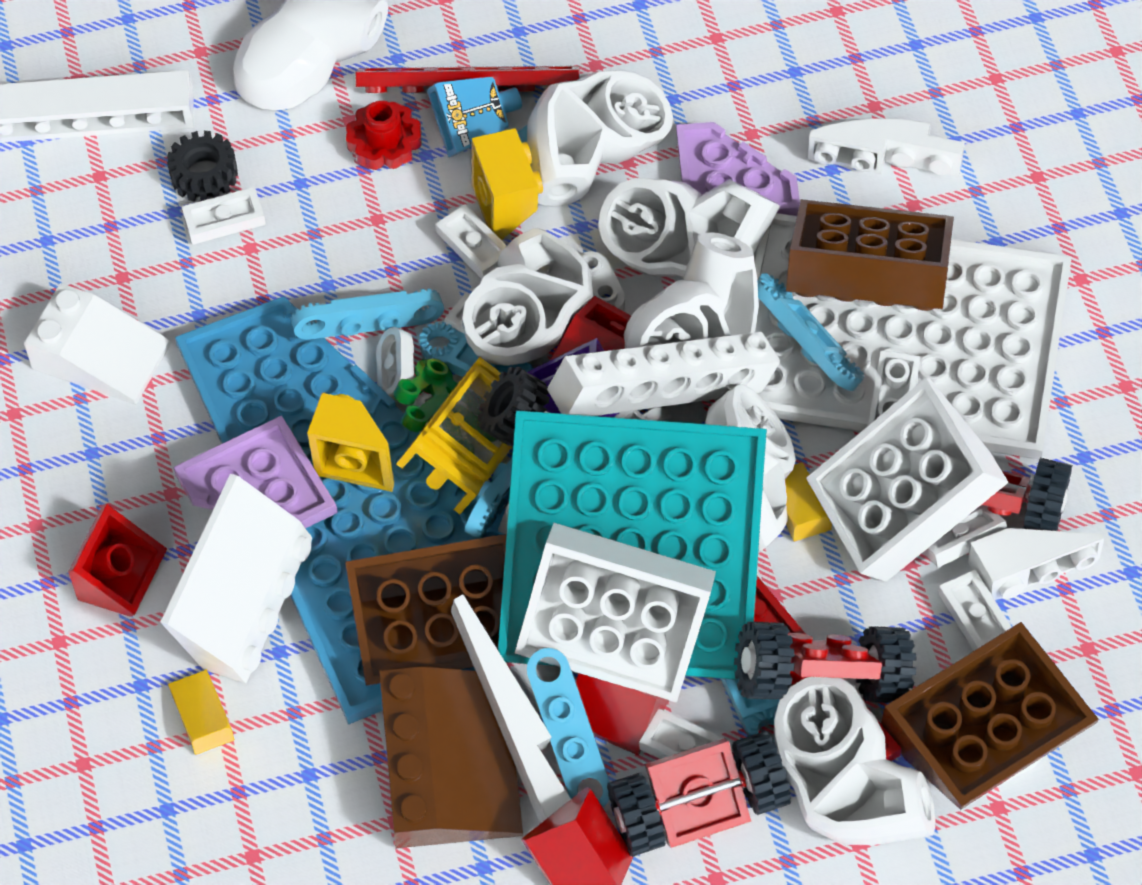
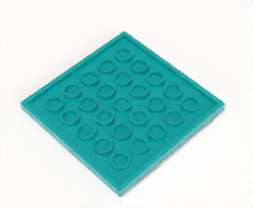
[498,411,767,680]

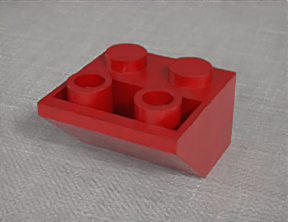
[550,295,631,361]

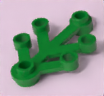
[393,358,496,454]

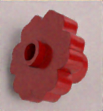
[346,101,422,170]

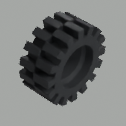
[167,130,238,202]
[478,367,550,446]

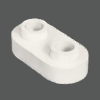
[579,251,625,311]
[376,327,414,402]

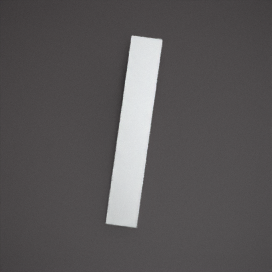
[451,595,571,823]

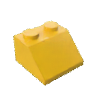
[471,128,543,240]
[307,393,394,492]

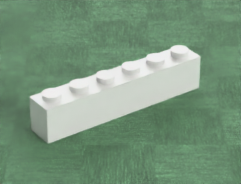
[0,70,194,143]

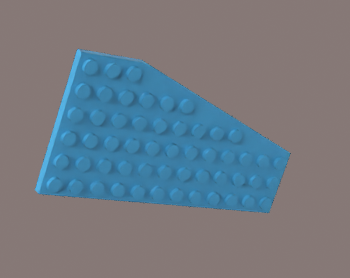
[175,296,506,725]

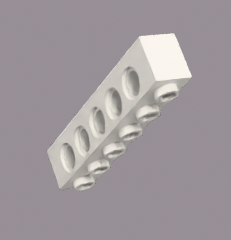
[547,332,781,416]

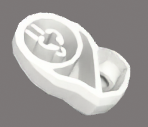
[233,0,388,110]
[527,71,673,207]
[598,178,780,278]
[462,228,593,366]
[624,233,759,349]
[705,385,796,553]
[774,677,936,845]

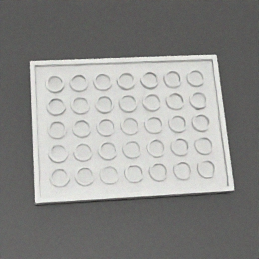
[755,213,1072,459]

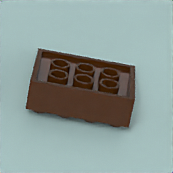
[786,199,954,311]
[345,534,507,686]
[881,622,1099,810]
[379,667,523,849]

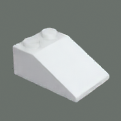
[24,283,171,405]

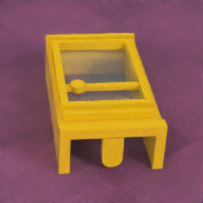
[396,357,512,514]

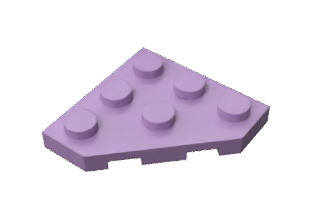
[676,122,800,216]
[174,416,338,528]

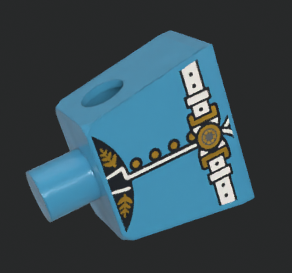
[427,77,522,158]

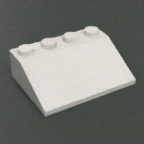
[806,377,1008,582]
[160,474,312,683]
[515,523,716,702]

